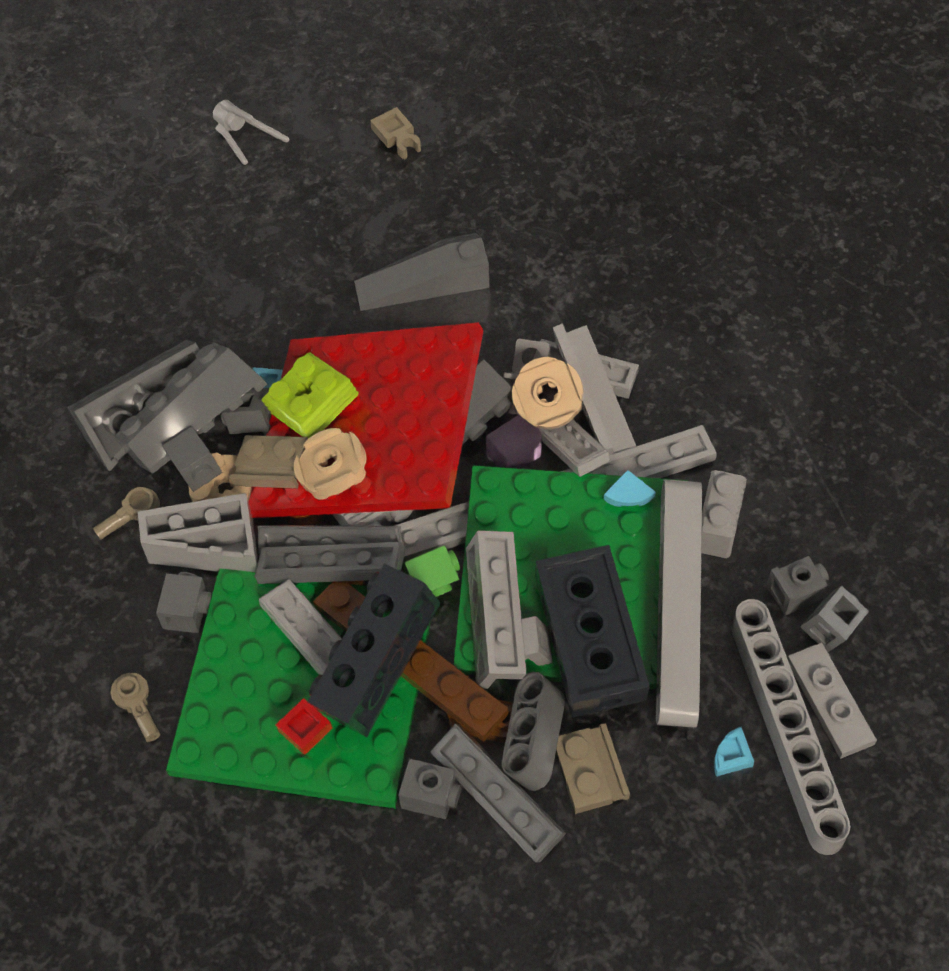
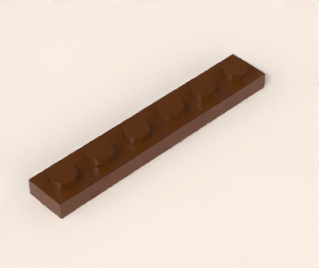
[313,581,509,742]

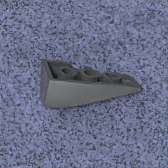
[354,233,489,311]

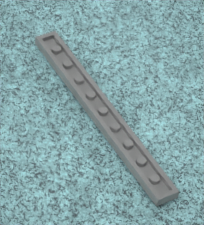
[395,425,717,562]

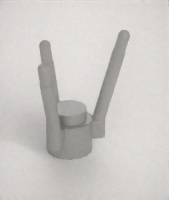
[213,100,289,165]

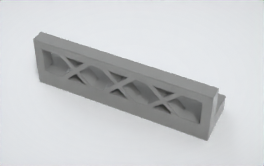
[553,324,636,455]
[466,531,526,689]

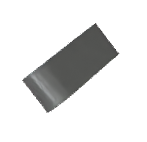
[502,672,565,791]

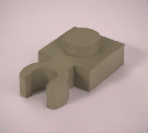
[370,107,421,160]

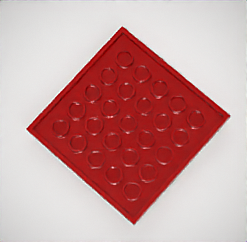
[249,322,483,518]

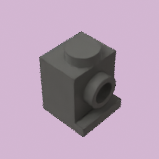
[221,388,271,436]
[767,556,829,616]
[800,585,869,652]

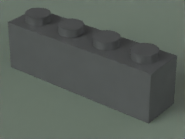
[67,340,200,471]
[114,342,268,474]
[461,360,513,451]

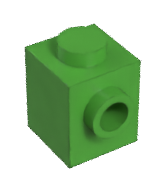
[402,545,460,597]

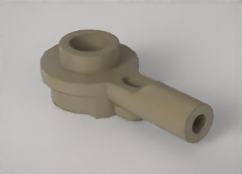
[93,487,160,540]
[110,673,160,742]

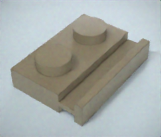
[229,436,308,488]
[556,723,630,814]

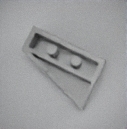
[138,493,258,572]

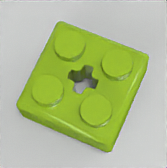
[261,353,359,439]

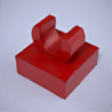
[276,698,333,755]

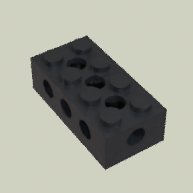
[535,545,650,717]
[308,563,440,738]

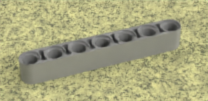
[656,479,702,728]
[732,599,850,855]

